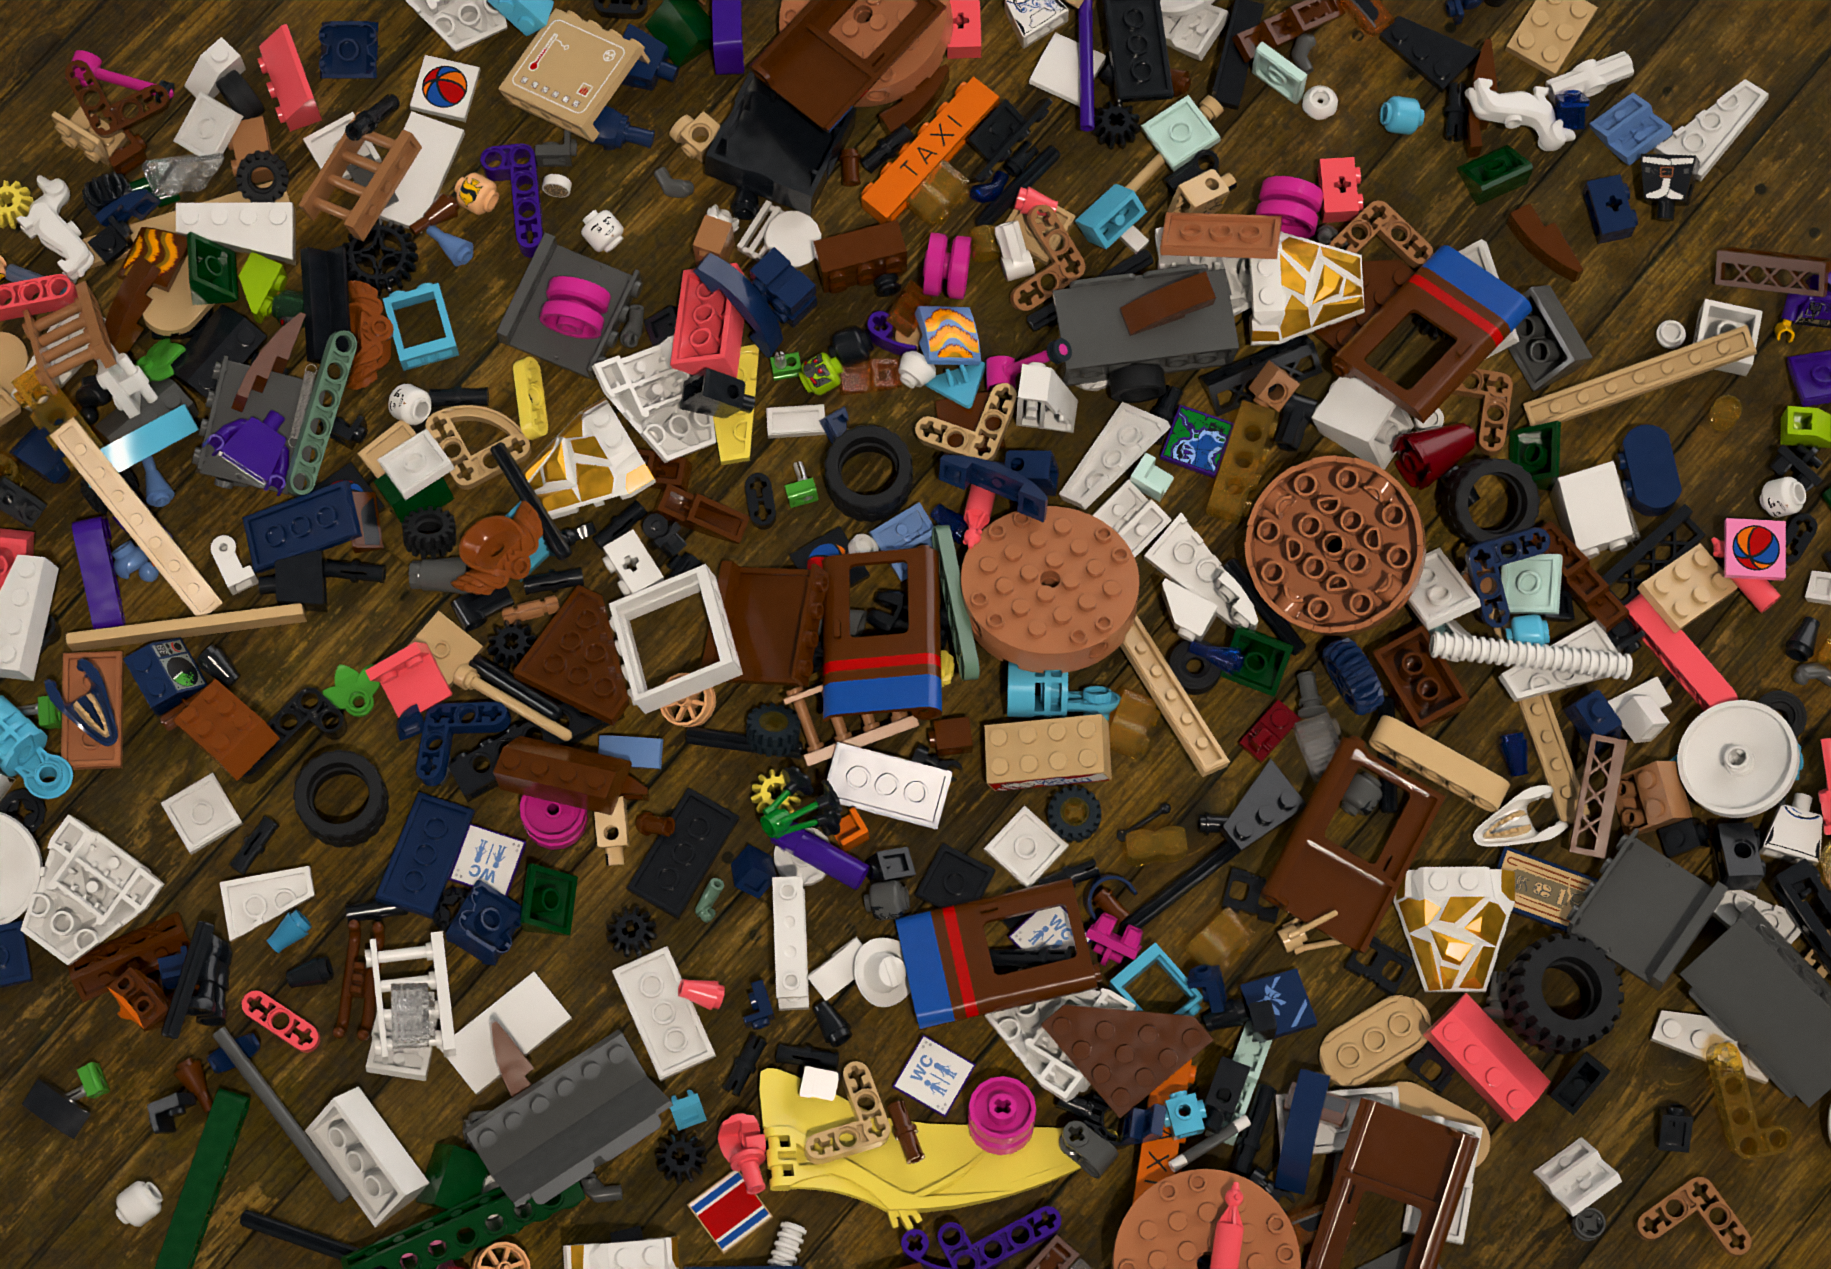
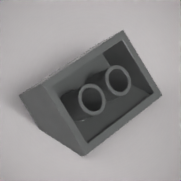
[1508,285,1593,392]
[94,378,199,469]

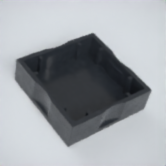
[705,70,857,215]

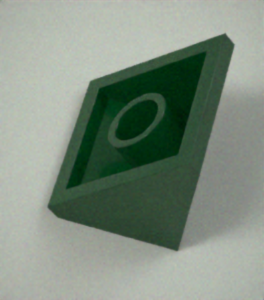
[645,0,713,68]
[1457,145,1533,206]
[187,231,238,305]
[1509,421,1561,491]
[373,474,455,525]
[1220,625,1294,697]
[520,864,578,936]
[416,1143,489,1211]

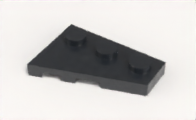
[1379,16,1481,93]
[1220,759,1307,854]

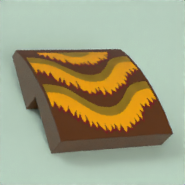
[117,227,188,292]

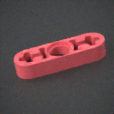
[242,991,320,1053]

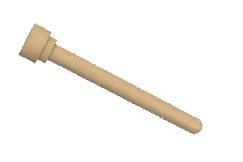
[1125,95,1224,193]
[453,664,572,741]

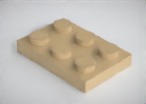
[1505,0,1598,78]
[1637,543,1738,633]

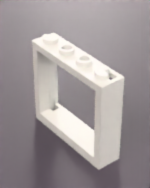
[609,564,743,714]

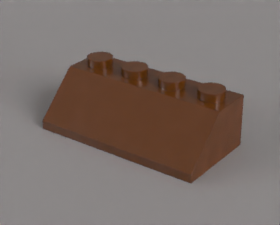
[493,736,632,816]

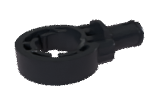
[1056,1094,1139,1150]

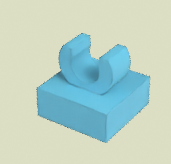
[670,1090,707,1131]

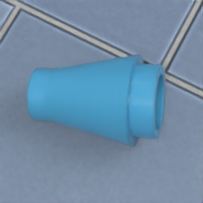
[267,909,312,953]

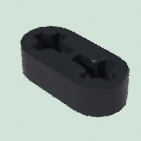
[594,0,648,19]
[745,473,776,530]
[1786,514,1818,566]

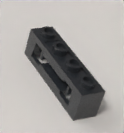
[1768,858,1831,976]

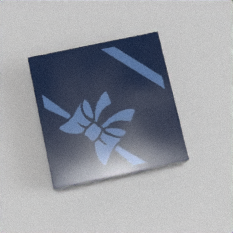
[1239,968,1318,1043]

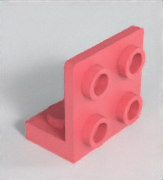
[365,642,452,718]

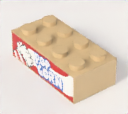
[984,714,1112,791]

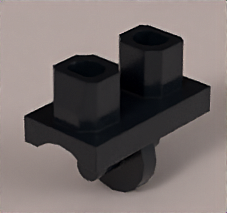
[1770,443,1823,493]
[0,475,47,529]
[642,513,687,559]

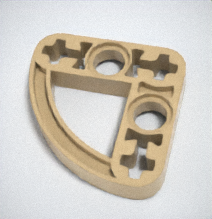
[425,405,531,490]

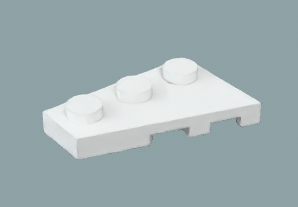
[220,866,315,942]
[1712,890,1801,944]

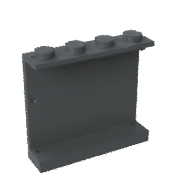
[496,232,643,381]
[192,355,326,497]
[1566,828,1728,991]

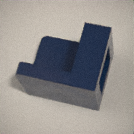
[731,844,776,899]
[157,945,187,990]

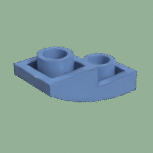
[598,735,663,769]

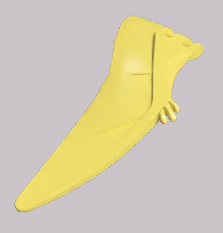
[759,1068,1120,1231]

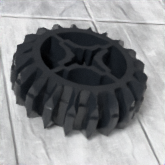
[342,219,419,296]

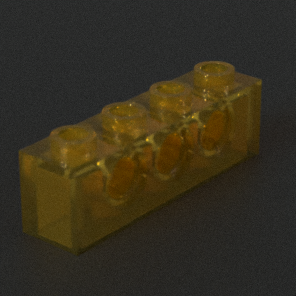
[11,364,105,477]
[1206,400,1278,525]

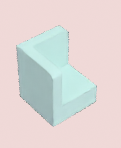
[1130,453,1174,502]

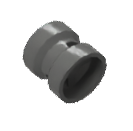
[1571,1207,1606,1242]

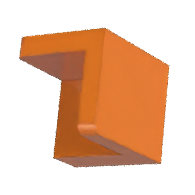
[832,807,869,852]

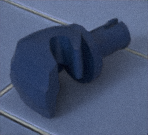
[584,106,655,150]

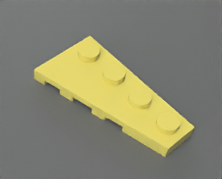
[713,344,759,465]

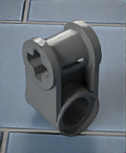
[1059,1121,1119,1179]

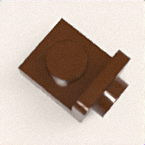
[108,128,148,175]

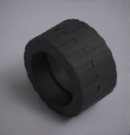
[824,425,913,522]
[1441,458,1540,547]
[293,750,389,848]

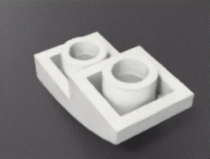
[1216,570,1258,631]
[807,936,863,1001]

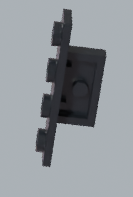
[965,98,1053,184]

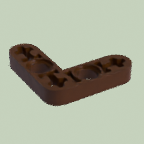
[65,60,170,138]

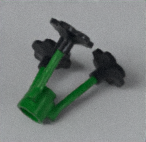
[760,766,843,839]

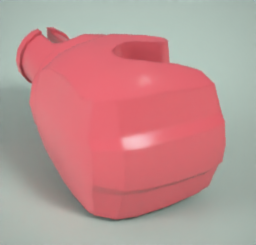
[718,1113,766,1194]

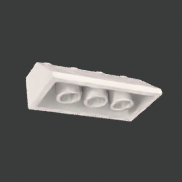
[305,1086,429,1228]

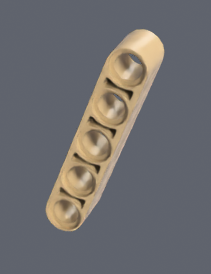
[1369,715,1510,813]

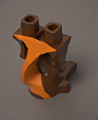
[107,967,200,1032]

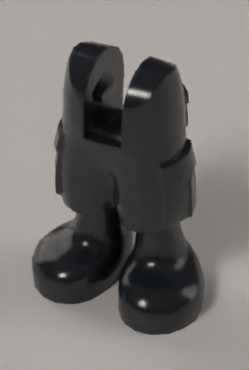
[186,934,233,1026]

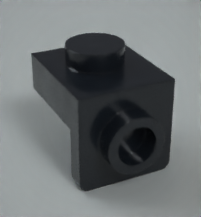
[1658,817,1710,858]

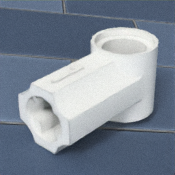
[994,220,1035,282]

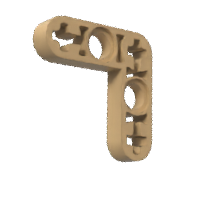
[915,383,1018,461]
[804,1061,891,1165]

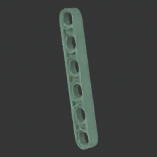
[285,330,357,496]
[932,525,979,681]

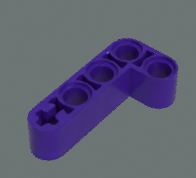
[712,0,744,75]
[480,143,544,258]
[72,516,126,630]
[938,1206,1061,1269]

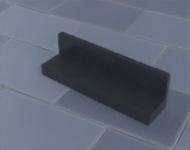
[1212,0,1264,110]
[300,246,351,365]

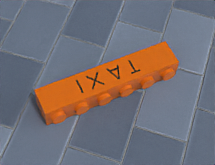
[861,76,1000,224]
[1132,1059,1197,1205]

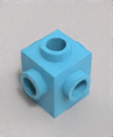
[1164,1090,1207,1141]

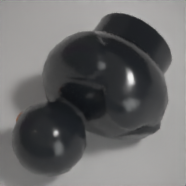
[75,376,112,426]

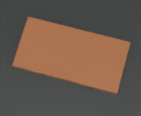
[1160,212,1282,259]
[61,651,124,770]

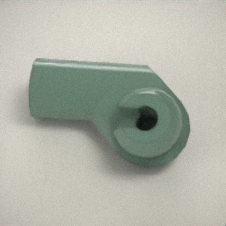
[695,878,724,923]

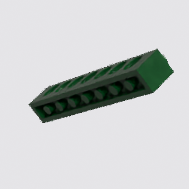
[340,1181,586,1269]

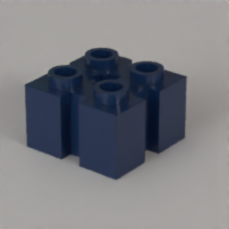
[750,247,817,328]

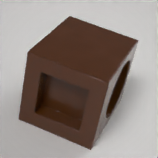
[928,717,973,757]

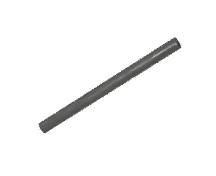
[213,1027,352,1204]

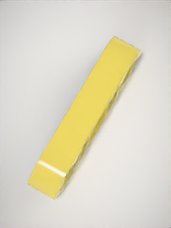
[513,356,548,440]

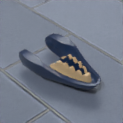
[44,658,118,746]

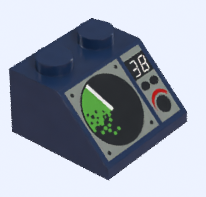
[123,637,208,717]

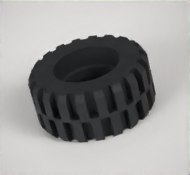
[1500,933,1624,1055]

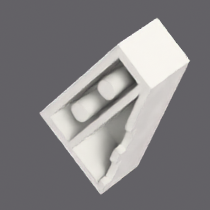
[1016,362,1078,433]

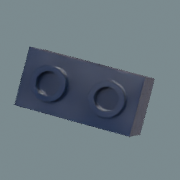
[1583,174,1638,244]

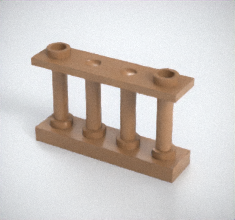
[299,112,422,242]
[22,281,117,395]
[781,684,919,767]

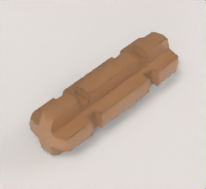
[502,595,560,624]

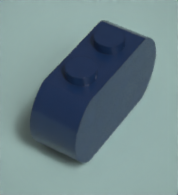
[1616,425,1682,517]

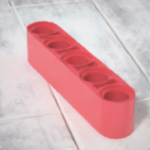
[0,274,78,321]
[1625,593,1738,711]

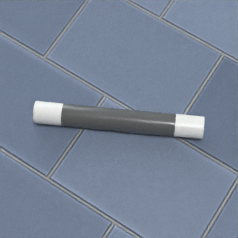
[1168,1114,1251,1172]

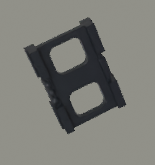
[1221,868,1279,924]
[1344,936,1414,996]
[1407,1041,1456,1093]

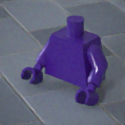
[202,410,289,496]

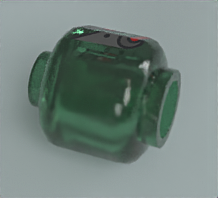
[272,289,305,328]

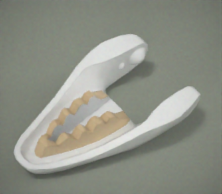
[1473,785,1569,847]

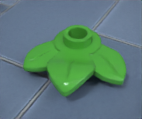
[135,338,186,382]
[322,664,380,717]

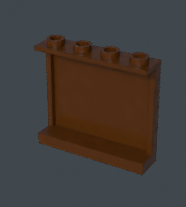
[701,561,829,687]

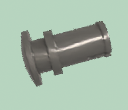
[1297,671,1327,719]
[1482,971,1508,1019]

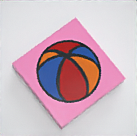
[1724,518,1786,581]

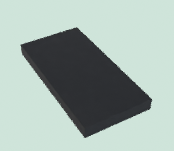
[1102,0,1174,103]
[626,787,740,920]

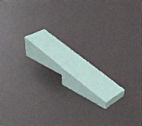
[1205,1017,1272,1146]

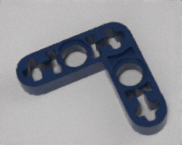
[1465,527,1550,628]
[416,702,511,786]

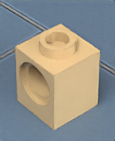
[680,111,721,163]

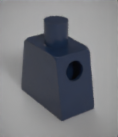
[621,24,680,91]
[991,450,1059,497]
[1563,689,1622,755]

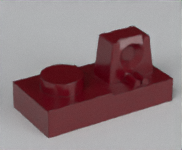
[1239,699,1301,764]

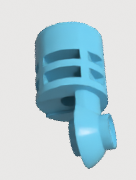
[1007,661,1121,721]
[0,695,73,800]

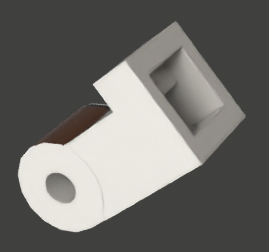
[211,535,258,595]

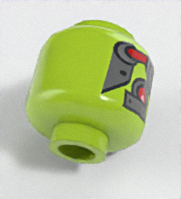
[798,352,844,396]

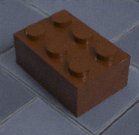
[814,220,907,294]
[1369,625,1470,733]

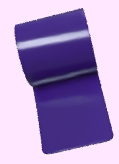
[867,311,917,356]
[901,1229,953,1269]

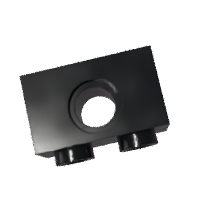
[1710,822,1766,891]

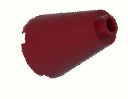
[1392,423,1476,490]

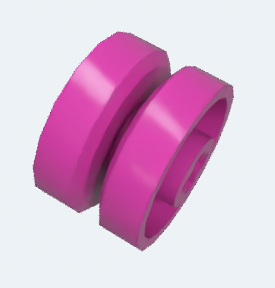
[1255,176,1324,239]
[923,232,972,300]
[539,276,611,339]
[520,795,588,850]
[967,1076,1036,1155]

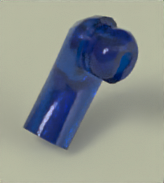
[969,171,1009,203]

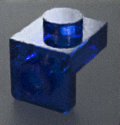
[1555,90,1590,130]

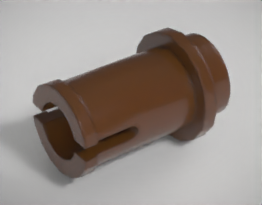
[839,148,862,187]
[636,812,675,837]
[1092,887,1131,926]

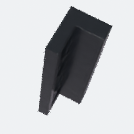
[1199,335,1323,416]
[1602,504,1706,606]

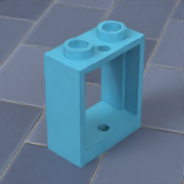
[382,283,459,371]
[1108,942,1203,1016]

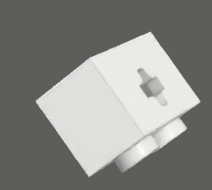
[602,529,664,597]

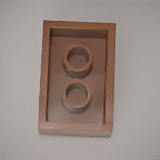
[173,679,280,781]

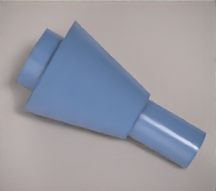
[426,225,474,266]
[142,456,175,507]

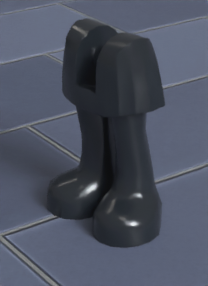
[866,590,951,650]

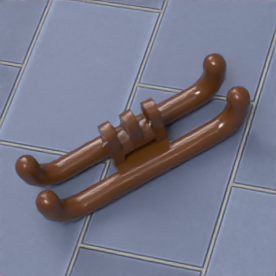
[333,919,385,1041]

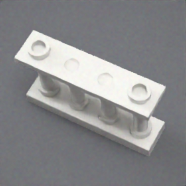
[772,876,809,1011]
[365,931,456,1064]

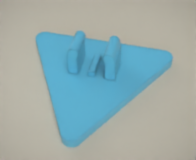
[925,362,985,408]

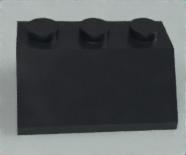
[171,304,267,403]

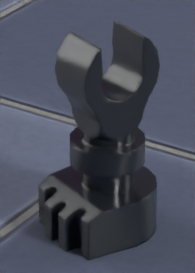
[542,522,597,556]
[911,744,962,783]
[1246,1165,1295,1213]

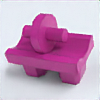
[1086,912,1143,967]

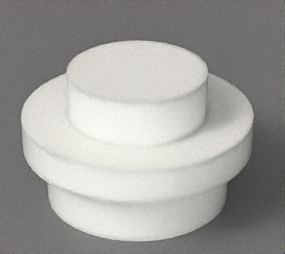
[1656,320,1686,349]

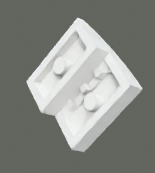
[1162,5,1230,61]
[1029,32,1106,107]
[1092,479,1172,557]
[366,1008,438,1081]
[1533,1137,1622,1217]

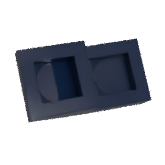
[95,189,162,227]
[1120,1104,1167,1145]

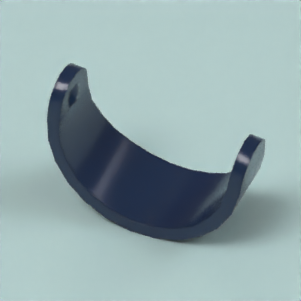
[1083,874,1138,923]
[206,1033,260,1074]

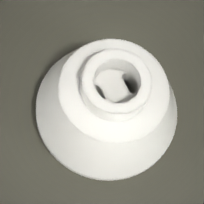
[898,351,936,388]

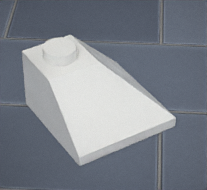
[1162,578,1218,642]

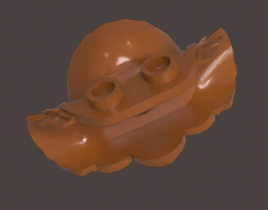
[346,280,394,390]
[450,501,543,595]

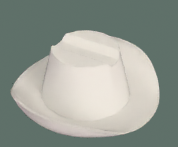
[854,938,911,1007]

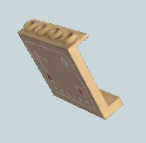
[498,8,651,142]

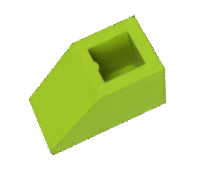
[239,251,288,324]
[1780,406,1831,448]

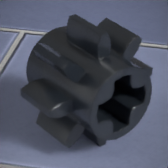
[666,552,703,579]

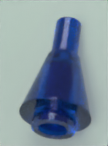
[1189,641,1245,676]

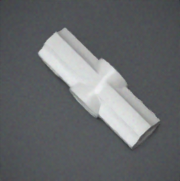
[1545,51,1634,105]

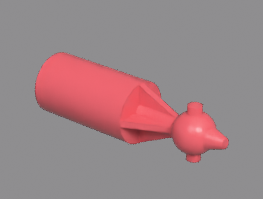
[963,484,996,549]
[1711,537,1781,613]
[1210,1182,1244,1269]

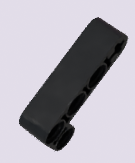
[240,687,348,784]

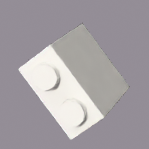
[1311,377,1414,470]
[1549,461,1633,559]

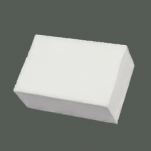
[1119,225,1149,254]

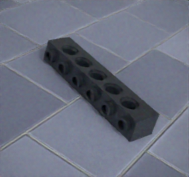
[448,700,625,802]

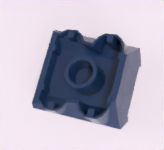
[319,21,378,79]
[9,412,73,484]
[445,880,522,966]

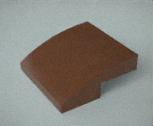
[935,392,1006,455]

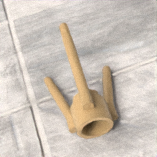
[1277,910,1342,955]

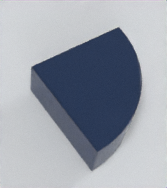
[819,406,848,445]
[396,704,424,742]

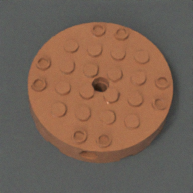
[779,0,953,107]
[1245,455,1426,636]
[961,506,1139,673]
[1112,1169,1301,1269]

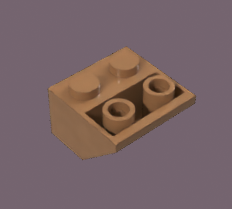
[1615,761,1693,836]

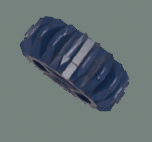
[1322,637,1384,716]

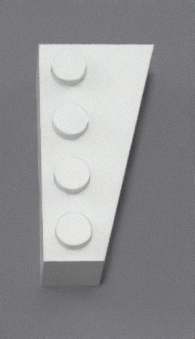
[176,202,296,266]
[0,555,59,681]

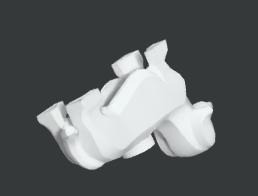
[1464,78,1576,151]
[16,175,94,284]

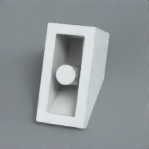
[184,37,246,98]

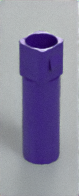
[770,822,870,891]

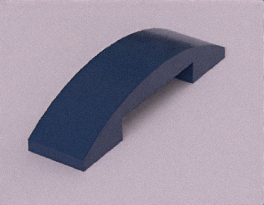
[694,253,783,358]
[939,455,1048,522]
[1274,1068,1331,1195]

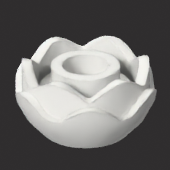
[1302,85,1338,120]
[707,204,739,233]

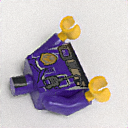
[1774,272,1831,343]

